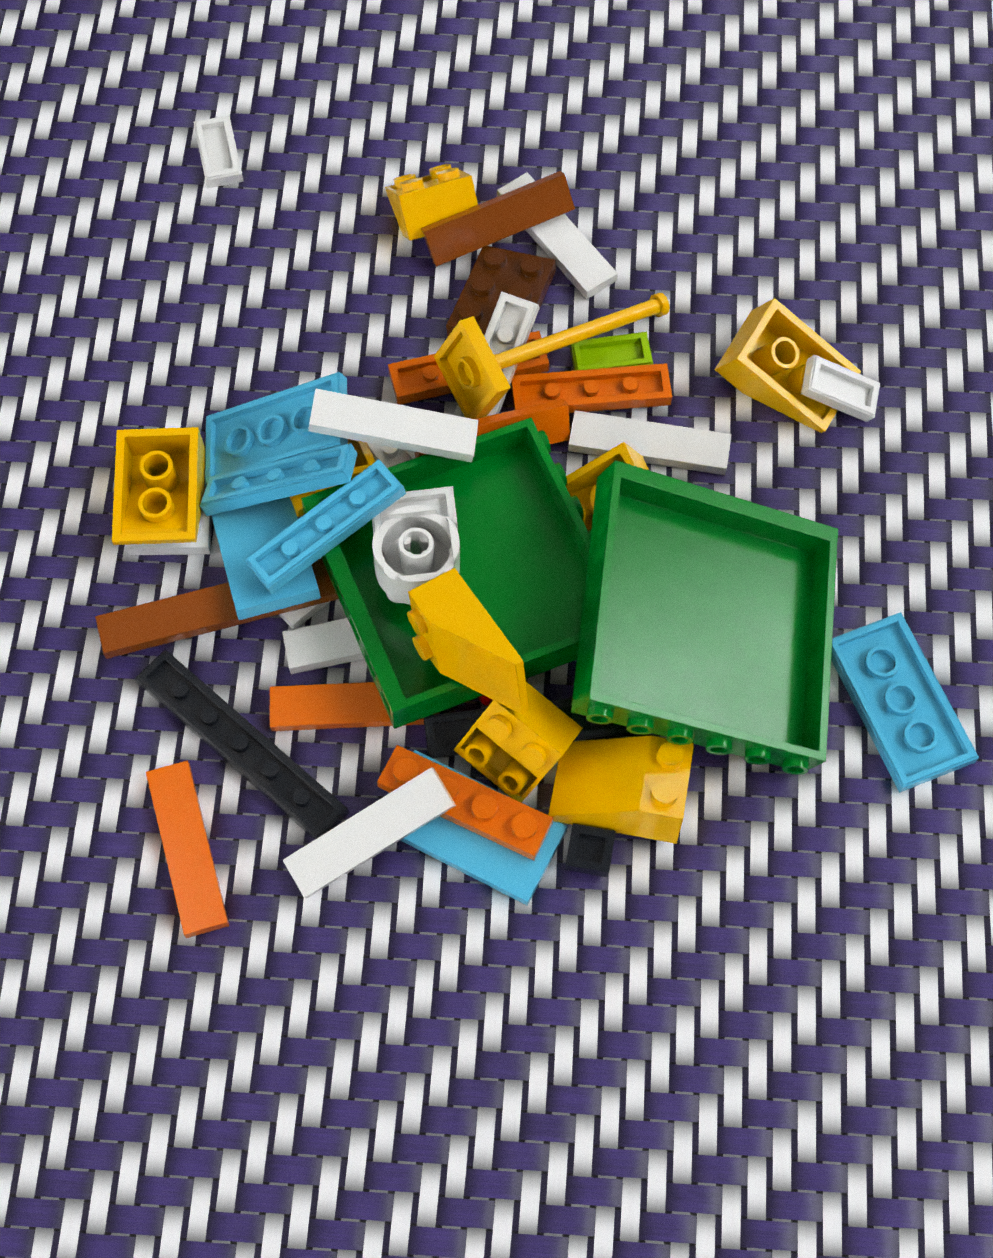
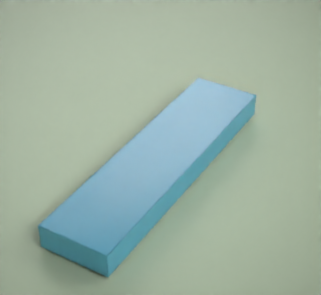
[200,443,358,516]
[244,459,406,595]

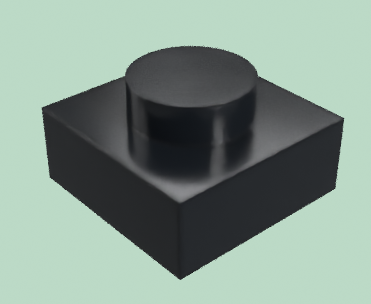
[565,823,616,878]

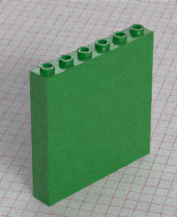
[301,418,591,729]
[571,460,838,775]

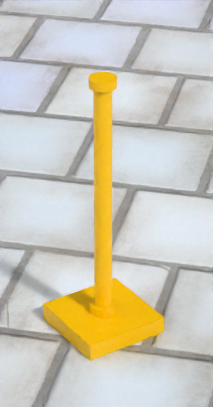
[433,293,670,419]

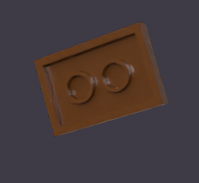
[446,246,556,336]

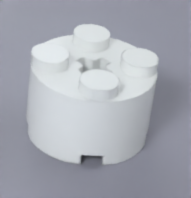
[372,505,460,605]

